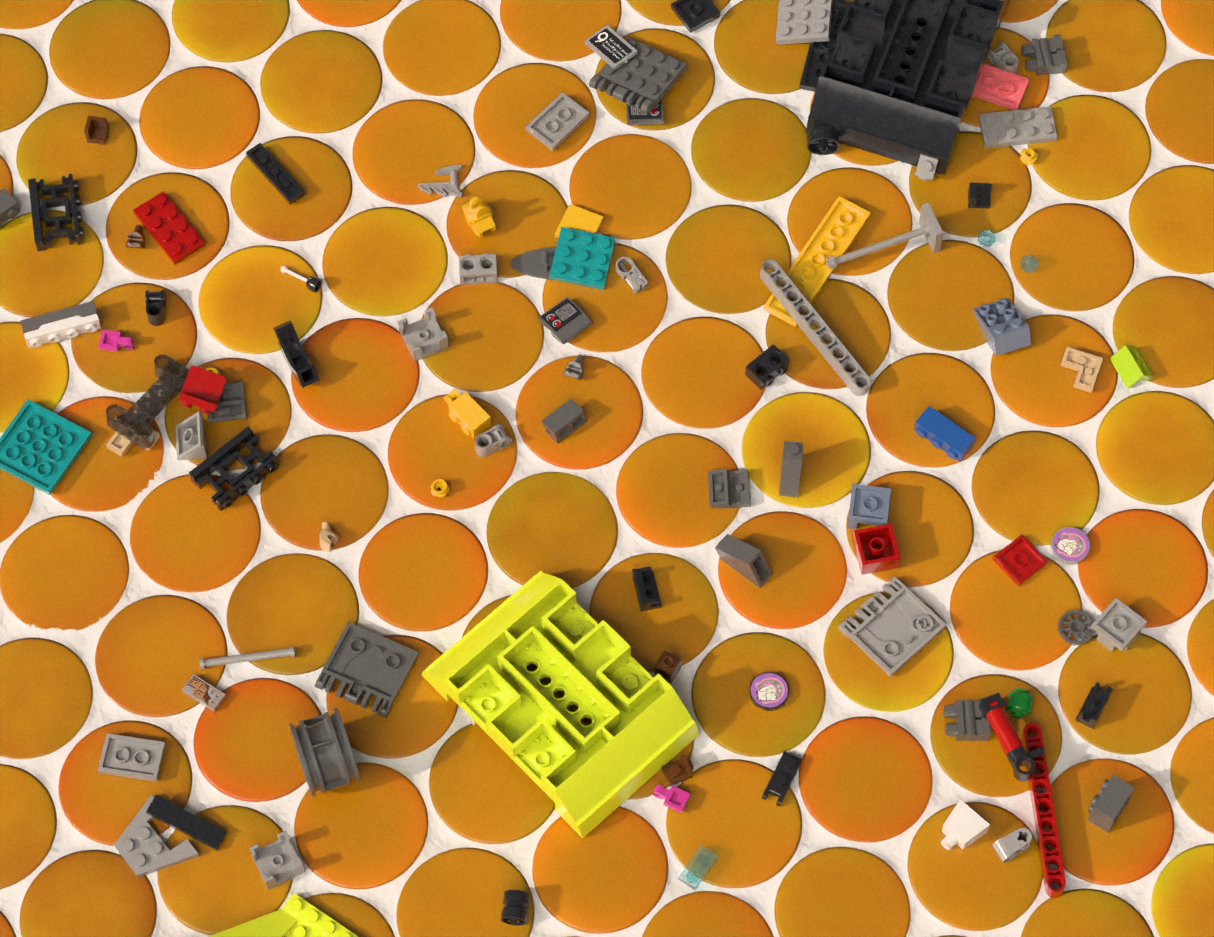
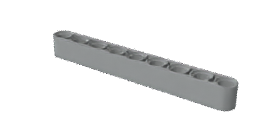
[759,259,871,396]

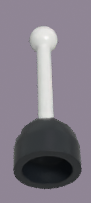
[281,266,322,293]

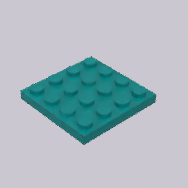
[0,400,92,495]

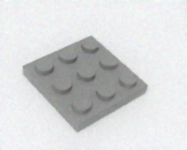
[775,0,833,45]

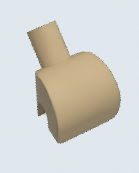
[319,522,338,552]

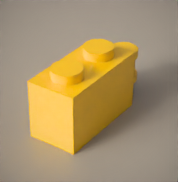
[444,389,491,439]

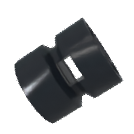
[501,890,530,926]

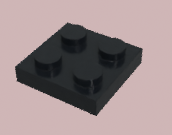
[671,0,720,33]

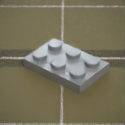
[526,92,589,151]
[98,733,166,782]

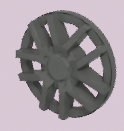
[1058,610,1095,646]

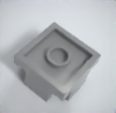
[1091,598,1147,651]

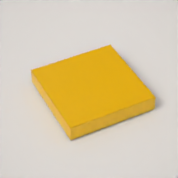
[555,204,604,238]

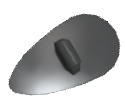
[510,247,556,280]

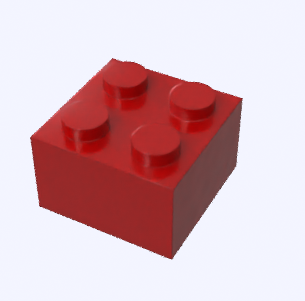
[852,523,901,575]

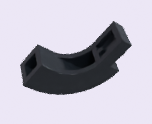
[273,321,319,388]

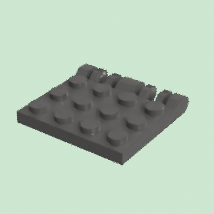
[589,38,687,114]
[315,622,419,718]

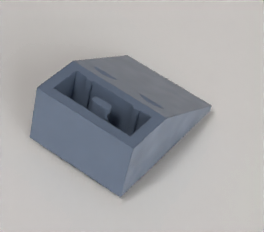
[973,298,1031,356]

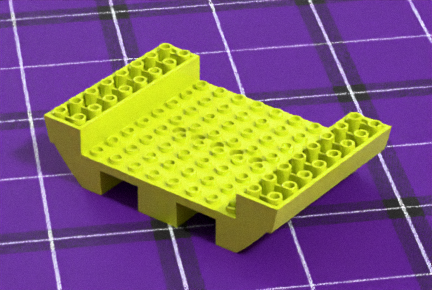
[422,571,699,838]

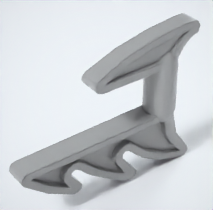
[418,165,462,197]

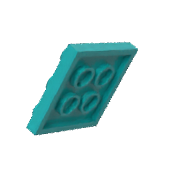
[549,227,615,290]

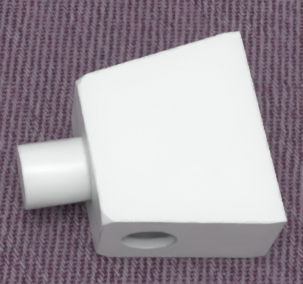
[941,800,990,850]

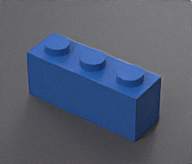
[914,406,975,462]

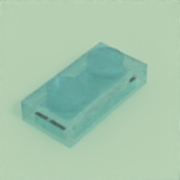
[678,845,718,890]

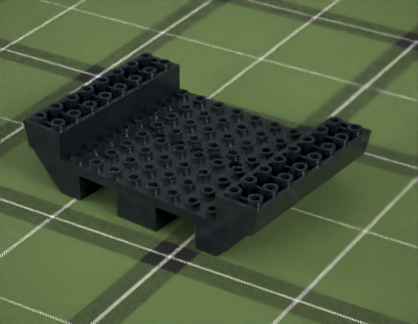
[806,0,1010,175]

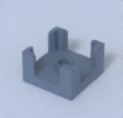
[847,484,891,529]

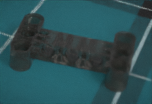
[106,355,189,448]

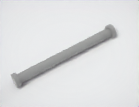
[199,646,295,670]

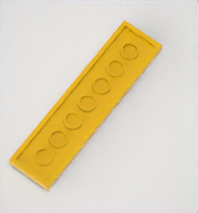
[763,196,871,327]

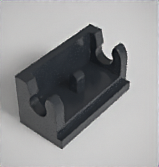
[632,567,662,612]
[1075,682,1113,729]

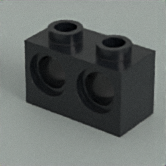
[745,344,789,390]

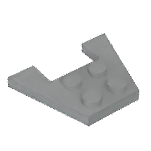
[114,794,199,878]

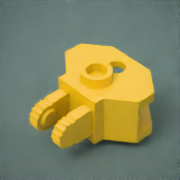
[462,196,496,238]

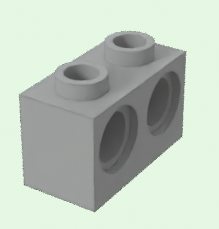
[459,253,498,285]

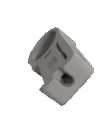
[615,257,648,294]

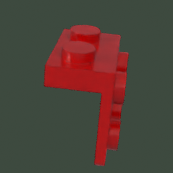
[178,366,226,415]

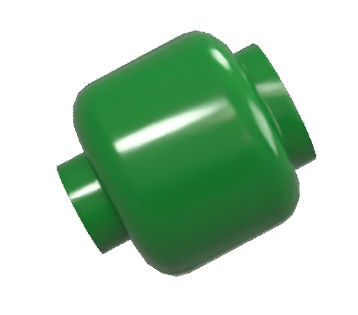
[1006,688,1033,719]

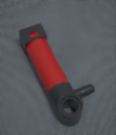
[979,692,1045,782]

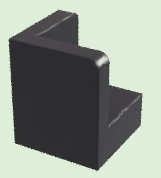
[968,183,992,209]

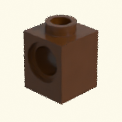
[654,650,682,684]

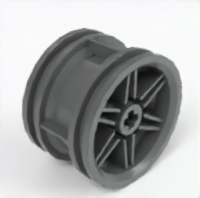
[289,708,360,797]

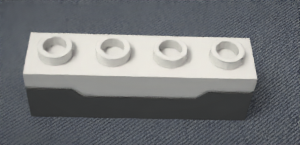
[20,301,101,348]

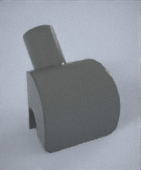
[563,355,584,380]

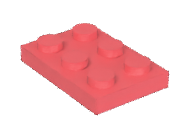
[972,64,1030,110]

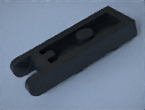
[762,751,802,807]

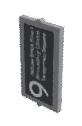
[584,25,638,70]

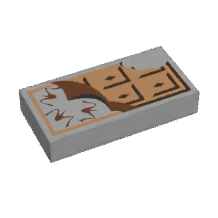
[182,674,226,712]

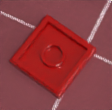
[992,535,1048,587]

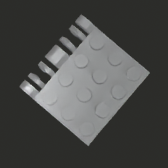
[838,576,947,677]

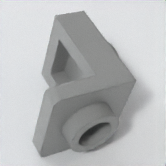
[915,153,939,181]

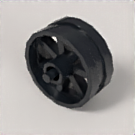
[807,126,840,155]

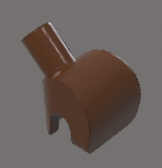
[125,225,145,249]

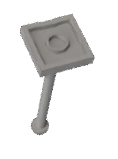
[826,203,943,269]

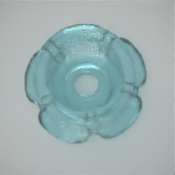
[978,230,996,247]
[1020,255,1038,273]

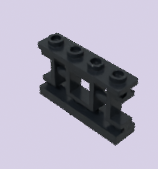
[28,174,84,252]
[189,426,279,511]

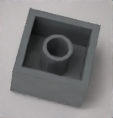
[1088,775,1135,833]

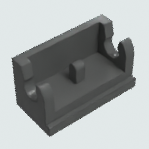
[542,399,587,444]

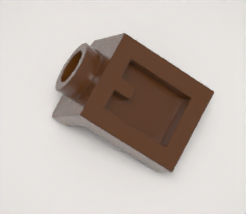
[662,754,694,787]

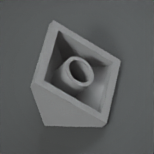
[175,411,207,461]

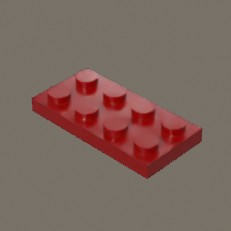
[133,191,205,265]

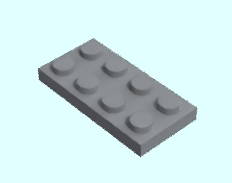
[978,106,1057,149]

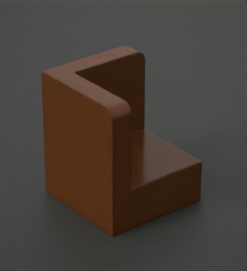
[84,116,109,145]

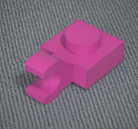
[98,330,134,352]
[653,785,690,814]

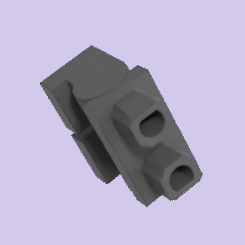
[1021,34,1067,76]
[944,698,991,741]

